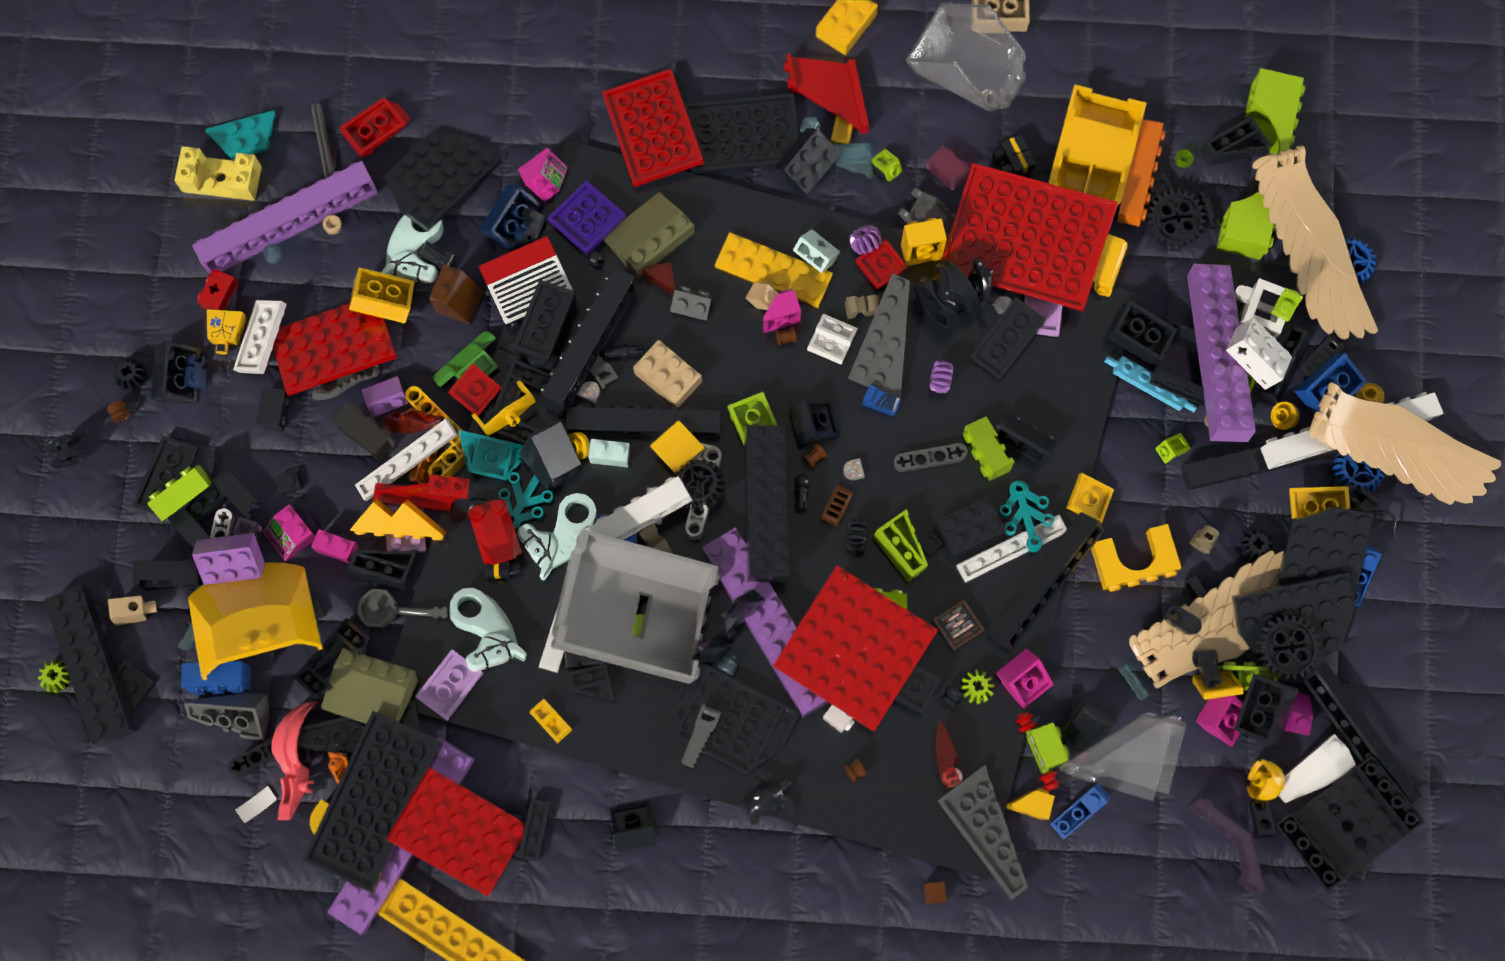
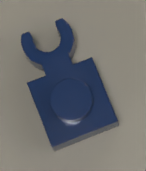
[184,354,207,390]

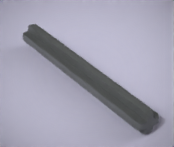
[311,103,334,179]

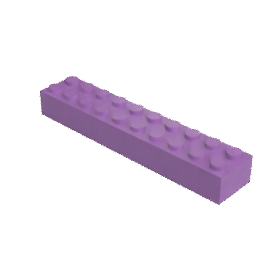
[192,161,378,274]
[1187,264,1256,442]
[702,528,828,717]
[327,738,475,934]

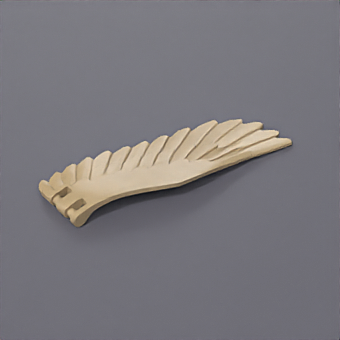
[1252,145,1378,340]
[1309,383,1501,505]
[1129,550,1284,688]

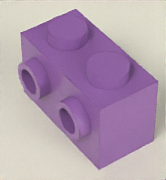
[362,376,408,418]

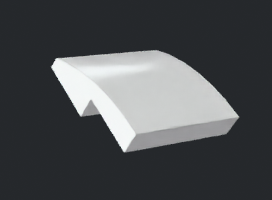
[807,314,858,365]

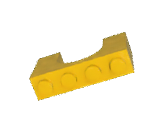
[1091,524,1181,592]

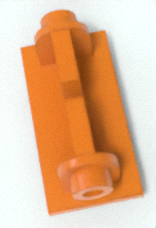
[408,451,438,484]
[328,752,349,784]

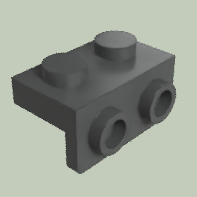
[670,285,714,321]

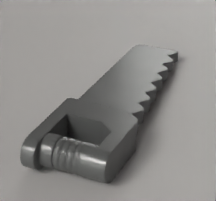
[591,355,618,389]
[682,703,722,768]

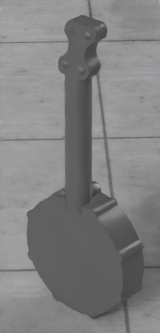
[357,589,448,629]

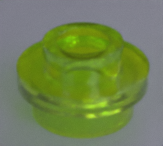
[1174,150,1193,168]

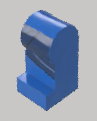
[862,384,901,416]

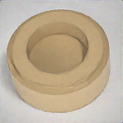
[323,215,343,234]

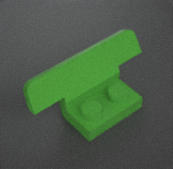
[433,331,498,387]

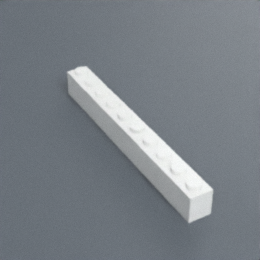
[1260,392,1444,469]

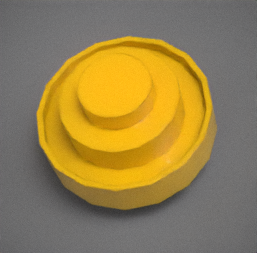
[1355,383,1384,403]
[1271,402,1300,430]
[568,432,590,460]

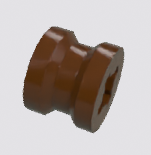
[107,400,131,423]
[843,758,867,783]

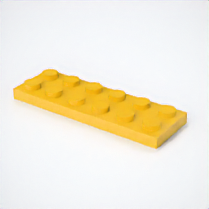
[715,232,833,308]

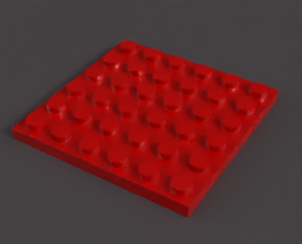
[773,566,938,731]

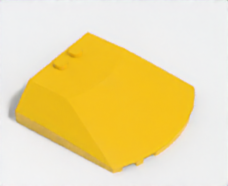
[188,562,323,680]

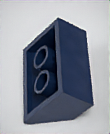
[479,184,544,251]

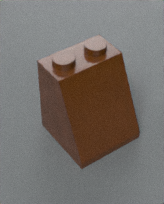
[429,264,485,325]

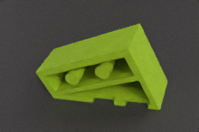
[963,417,1014,481]
[147,464,213,521]
[873,509,928,583]

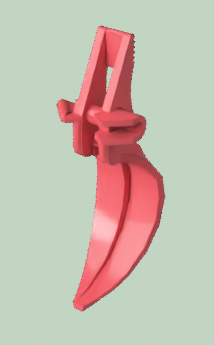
[272,701,321,820]

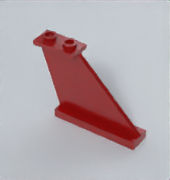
[784,53,869,134]
[373,474,470,512]

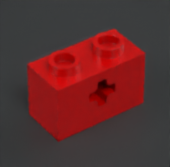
[197,269,239,311]

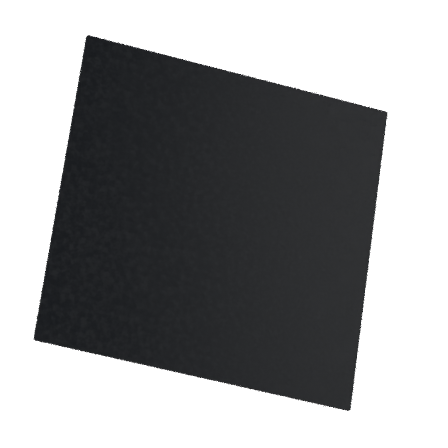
[391,140,1138,879]

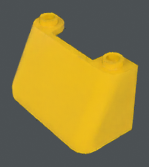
[1093,234,1128,297]

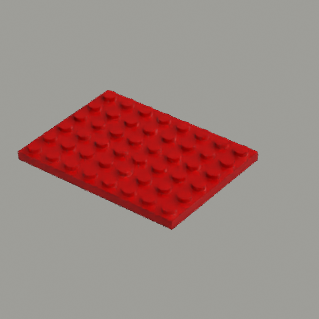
[941,163,1118,312]

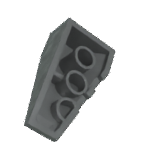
[184,693,270,740]

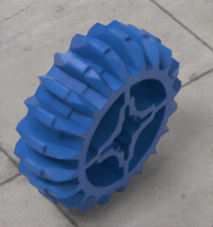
[1344,236,1376,284]
[1332,453,1385,494]

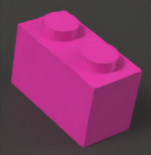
[311,530,359,564]

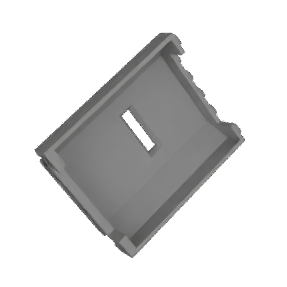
[551,529,720,684]

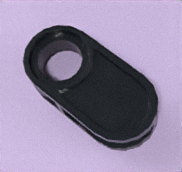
[1163,606,1202,635]

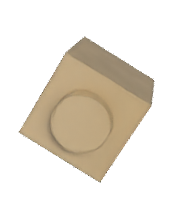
[746,282,779,310]

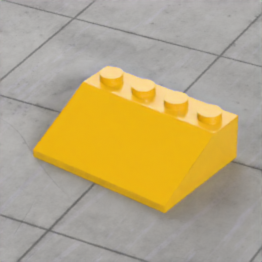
[1289,487,1350,519]

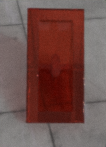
[643,263,675,296]

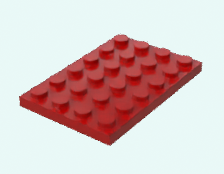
[602,69,704,187]
[273,303,397,396]
[386,768,526,897]

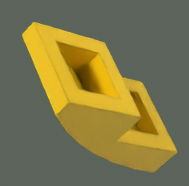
[529,699,572,743]

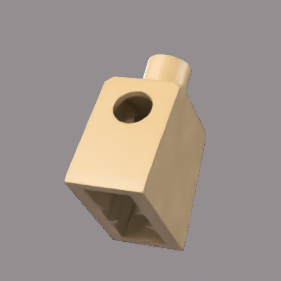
[108,596,157,626]

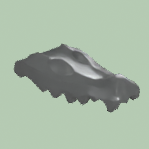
[898,188,955,238]
[312,365,380,400]

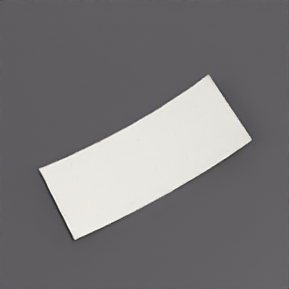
[235,786,277,823]

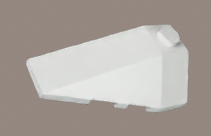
[1278,734,1357,803]

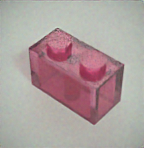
[926,146,970,191]

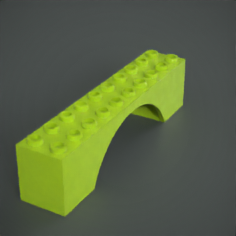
[1216,68,1305,260]

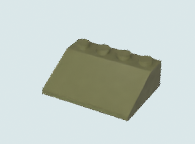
[604,192,695,279]
[321,648,419,724]

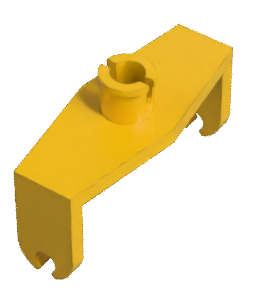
[471,380,536,436]

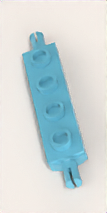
[1104,355,1198,413]

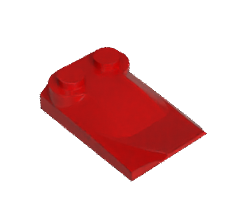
[339,97,410,157]
[468,499,522,565]

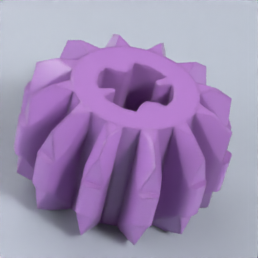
[850,225,882,255]
[929,360,953,393]

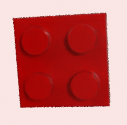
[855,239,908,290]
[448,363,502,416]

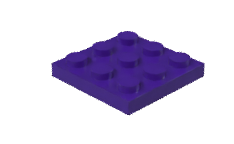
[547,180,626,255]

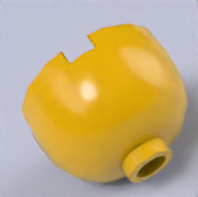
[1247,759,1285,801]

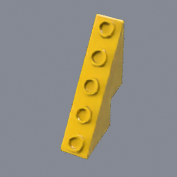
[350,499,447,540]

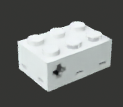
[1226,317,1292,390]

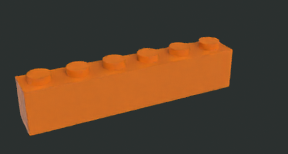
[1117,119,1166,227]

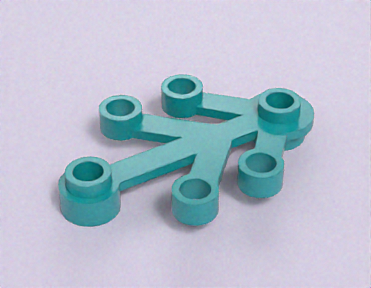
[498,472,554,530]
[999,481,1054,552]

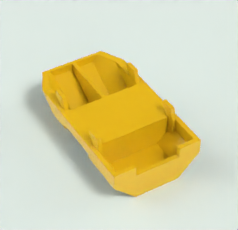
[1049,85,1147,205]

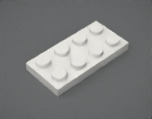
[233,300,286,374]

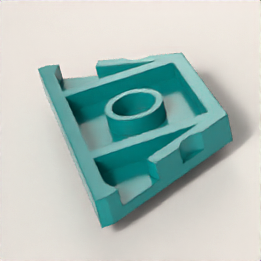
[205,110,276,160]
[459,430,523,480]

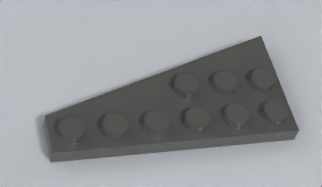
[848,274,910,400]
[937,765,1028,900]

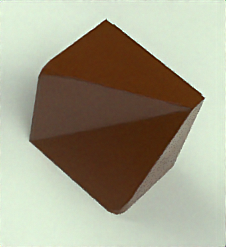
[923,881,947,905]

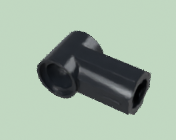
[417,241,457,272]
[1192,649,1223,688]
[564,651,604,670]

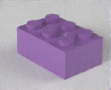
[192,533,265,585]

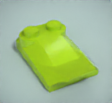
[727,392,786,444]

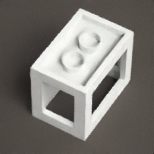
[1234,278,1285,339]

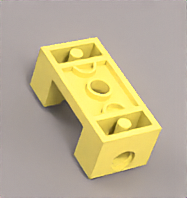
[174,147,262,201]

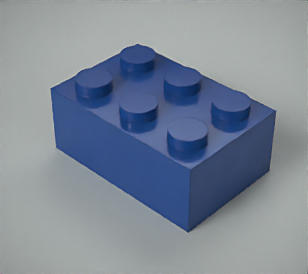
[1294,353,1367,416]
[181,661,251,696]

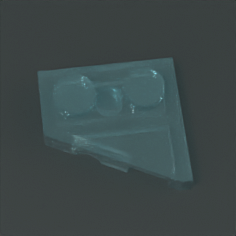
[833,143,873,179]

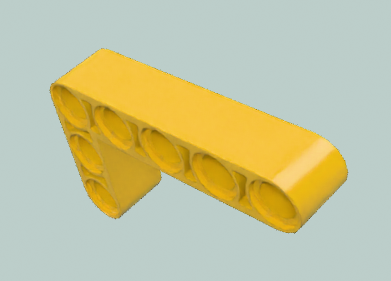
[405,386,466,477]

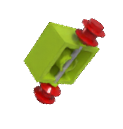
[1015,712,1070,791]

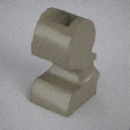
[845,295,880,320]
[638,523,673,554]
[1189,525,1220,554]

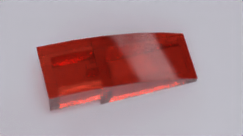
[384,408,442,434]
[936,722,962,789]

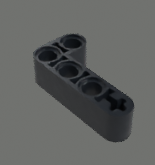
[229,738,313,777]

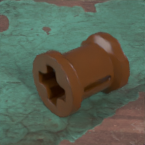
[775,326,797,346]
[802,443,827,468]

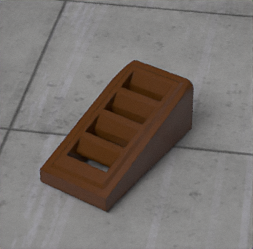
[821,485,854,527]

